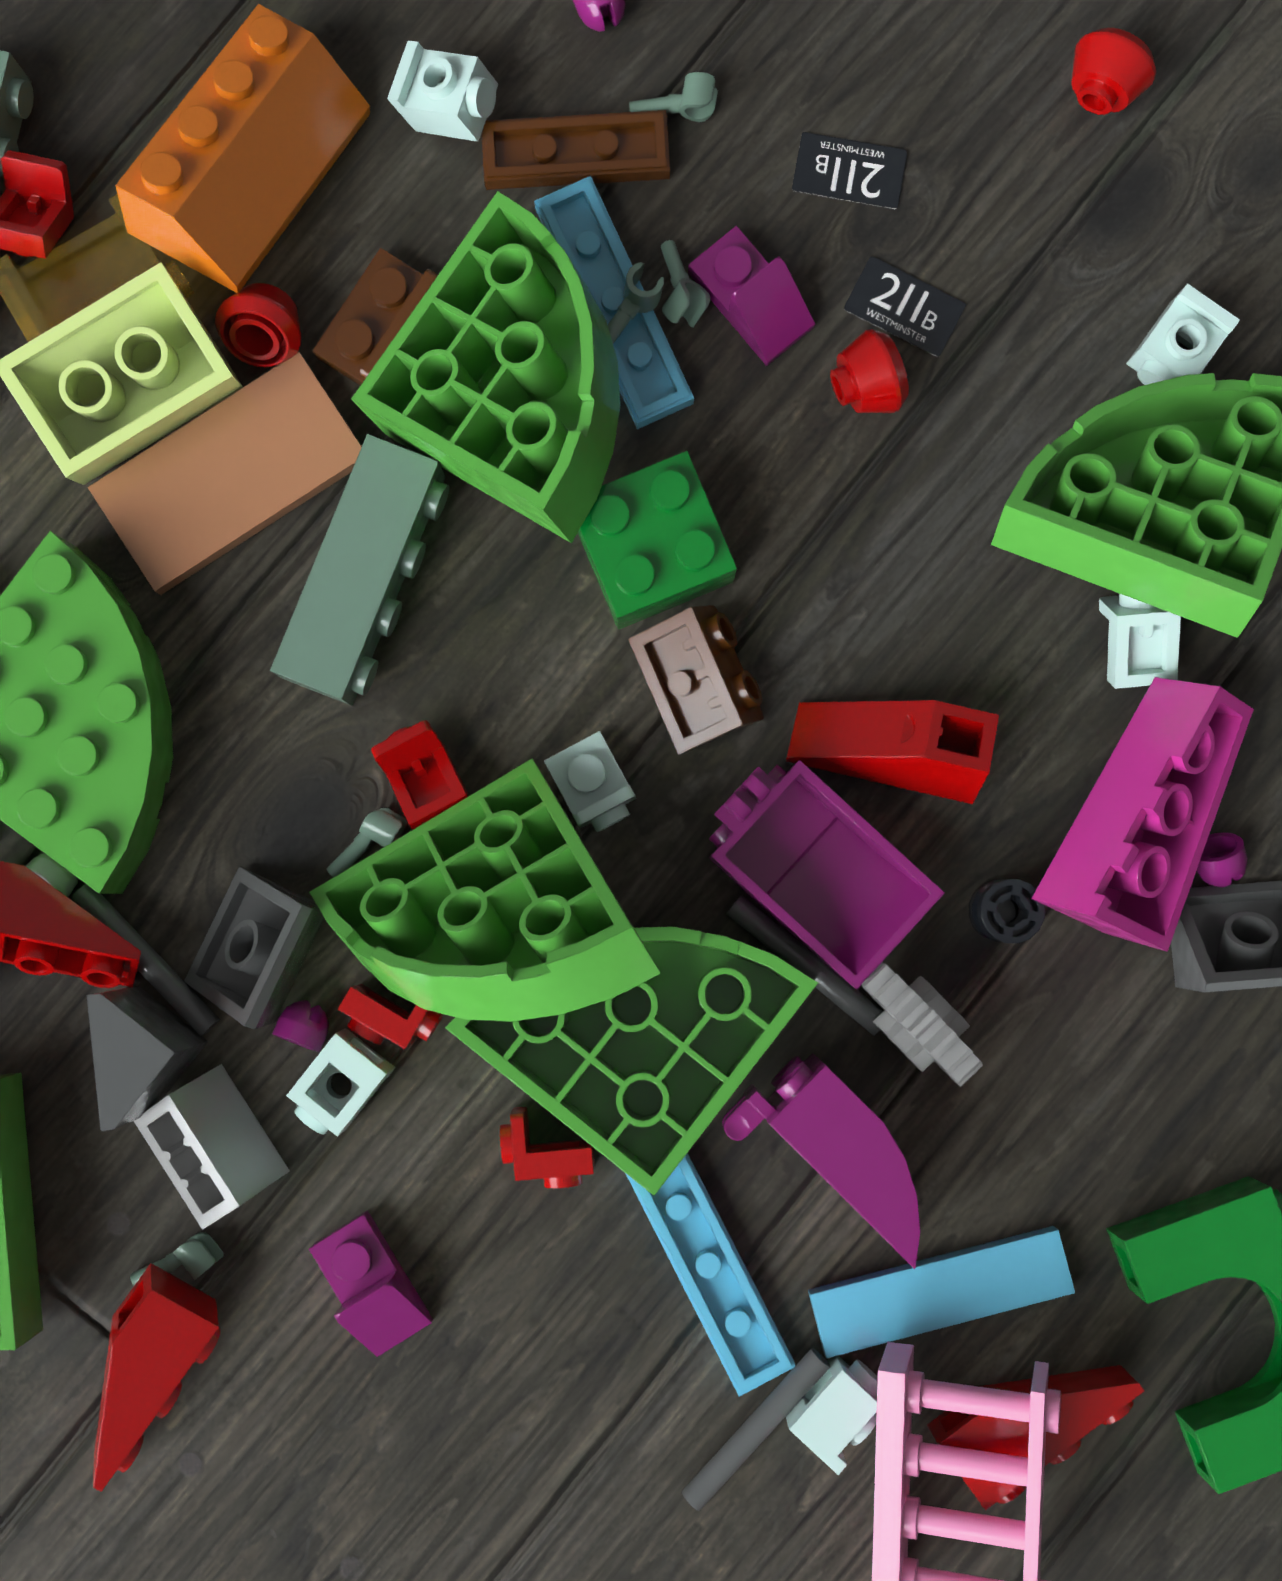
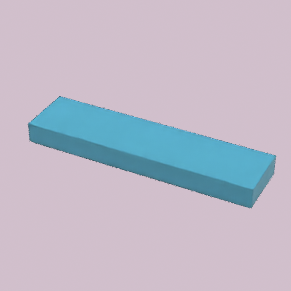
[534,176,694,429]
[625,1153,796,1397]
[808,1226,1075,1358]

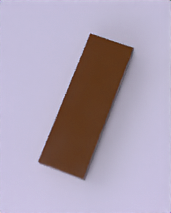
[481,110,670,190]

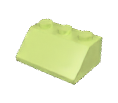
[0,262,243,485]

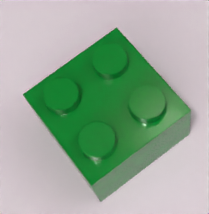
[578,451,737,630]

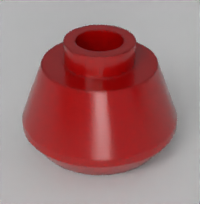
[1071,28,1156,115]
[215,283,301,367]
[830,329,909,413]

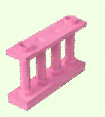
[872,1342,1061,1581]

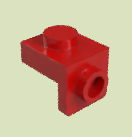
[0,150,74,259]
[371,720,469,830]
[338,984,444,1049]
[500,1106,595,1188]

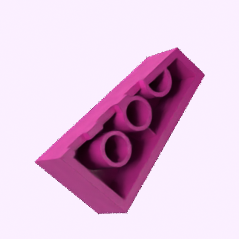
[1031,677,1254,952]

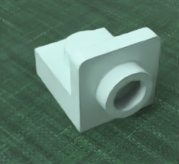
[1099,593,1181,689]
[544,731,636,832]

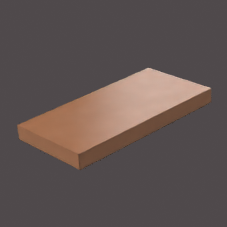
[87,352,361,595]

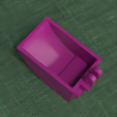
[708,760,944,990]
[722,1053,920,1269]

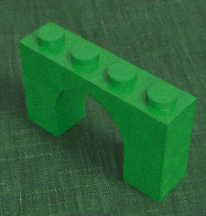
[1106,1176,1282,1494]

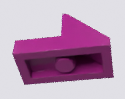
[688,226,815,366]
[309,1210,433,1357]

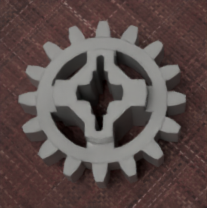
[862,962,983,1087]

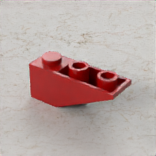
[786,700,999,804]
[0,861,141,988]
[93,1263,221,1492]
[927,1365,1144,1511]

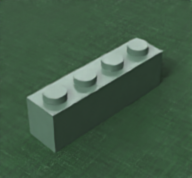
[270,434,449,706]

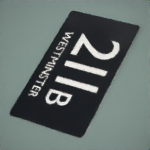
[792,132,907,209]
[844,256,966,357]

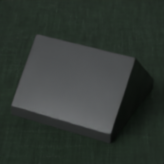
[184,867,324,1029]
[1171,881,1282,992]
[87,986,208,1131]

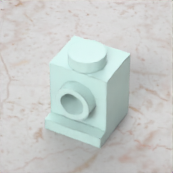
[387,41,498,142]
[1126,283,1240,385]
[286,1029,396,1136]
[786,1356,878,1475]

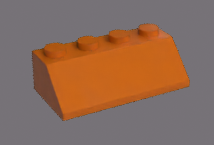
[115,4,370,293]

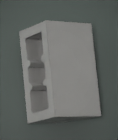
[134,1064,290,1230]

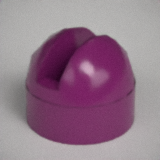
[573,0,626,32]
[1197,832,1247,888]
[272,1000,329,1053]

